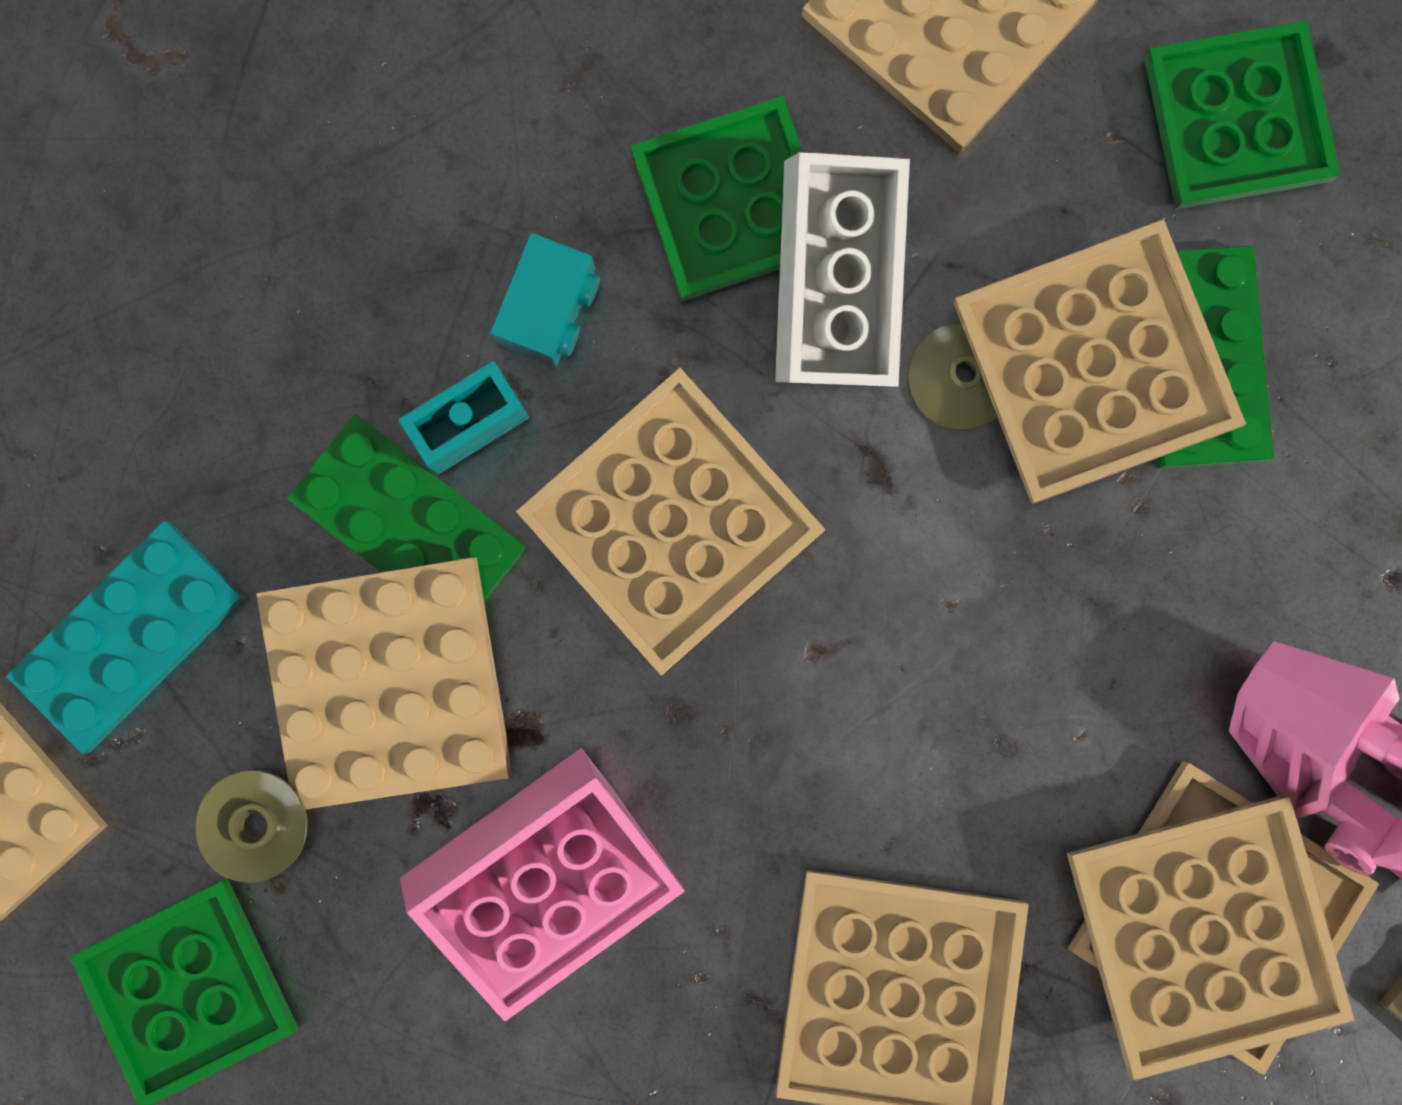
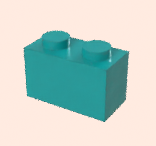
[490,233,600,367]
[398,360,530,475]

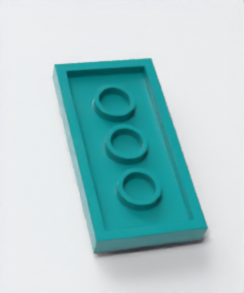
[6,521,246,754]

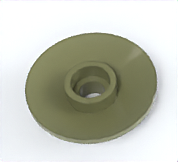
[908,324,997,430]
[195,770,308,883]

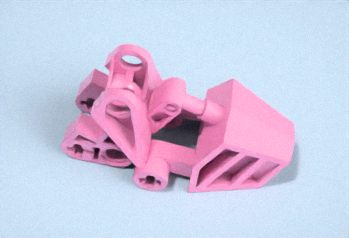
[1229,641,1402,879]

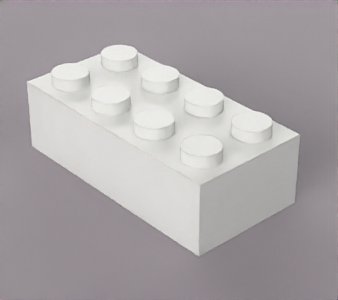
[775,152,910,387]

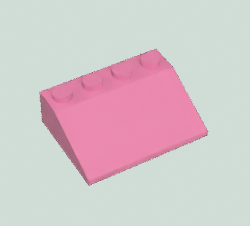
[399,748,685,1022]

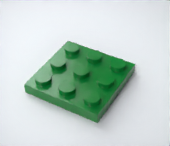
[1144,20,1340,210]
[630,96,803,302]
[70,878,299,1105]

